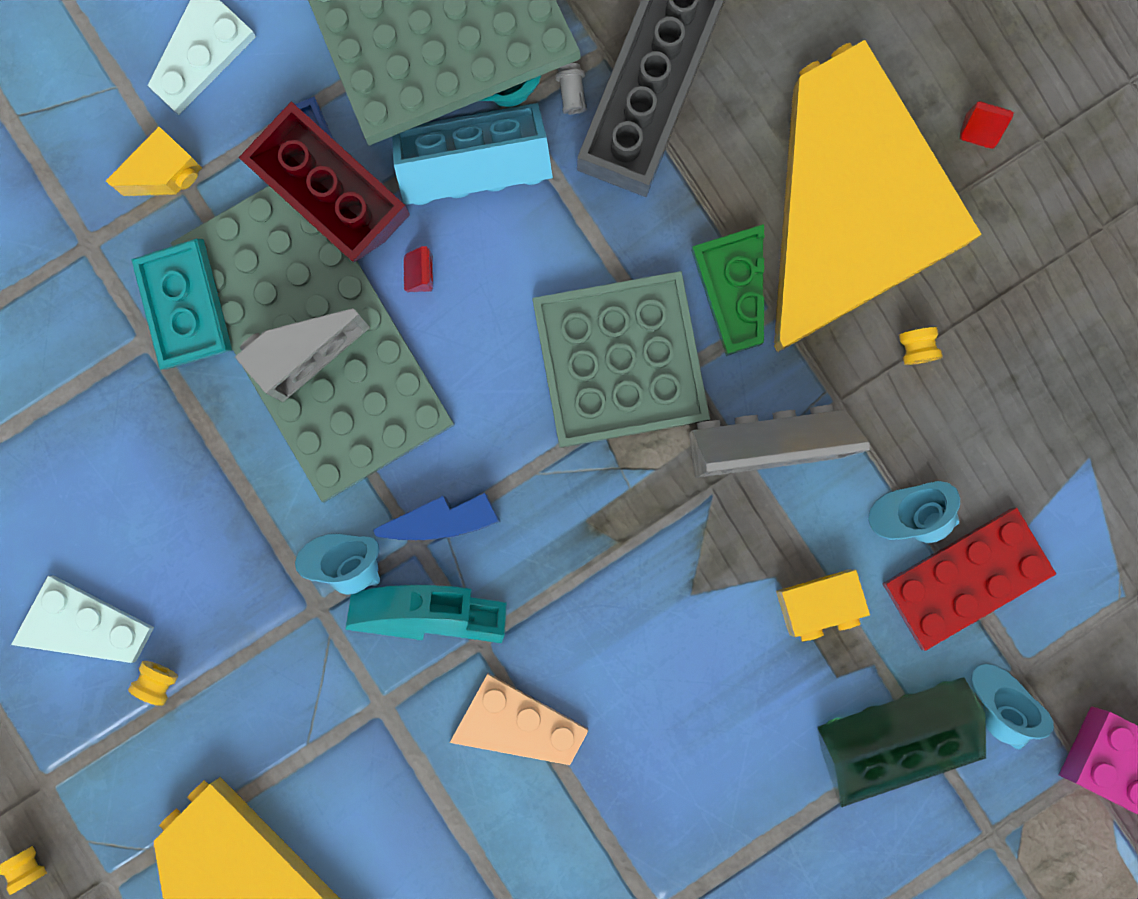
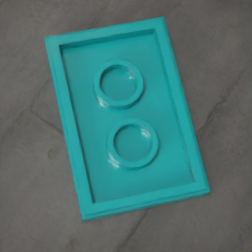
[131,238,232,370]

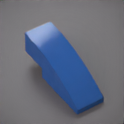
[373,493,500,540]

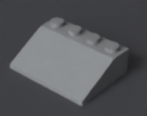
[689,405,870,478]

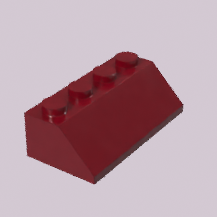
[238,101,410,263]

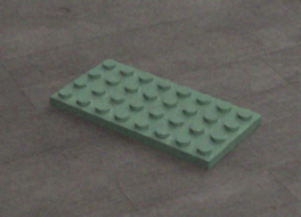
[170,186,454,503]

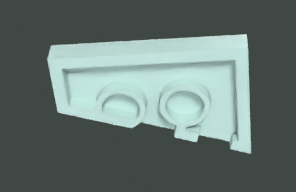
[148,0,256,115]
[11,575,154,663]

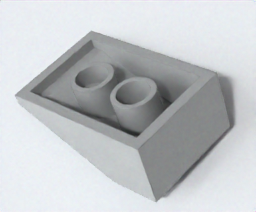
[235,308,370,402]

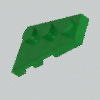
[691,224,764,356]

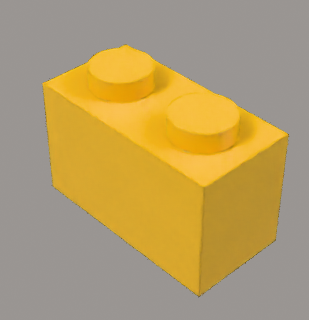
[776,569,870,641]

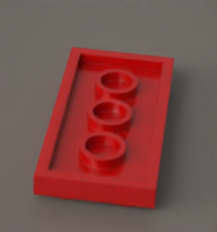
[882,508,1056,651]

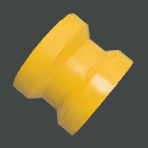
[899,327,943,365]
[128,660,178,706]
[0,846,47,895]

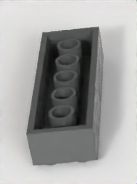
[577,0,725,197]

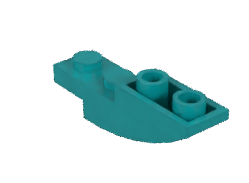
[345,585,507,643]

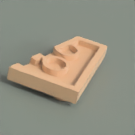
[450,673,589,765]

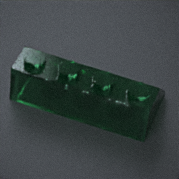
[817,677,986,808]

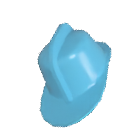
[868,481,961,543]
[295,534,380,595]
[971,664,1054,750]

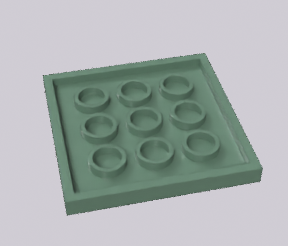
[532,271,710,448]

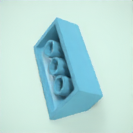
[392,103,553,205]

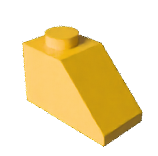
[106,127,202,196]

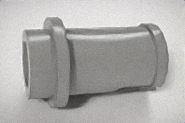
[555,63,587,114]

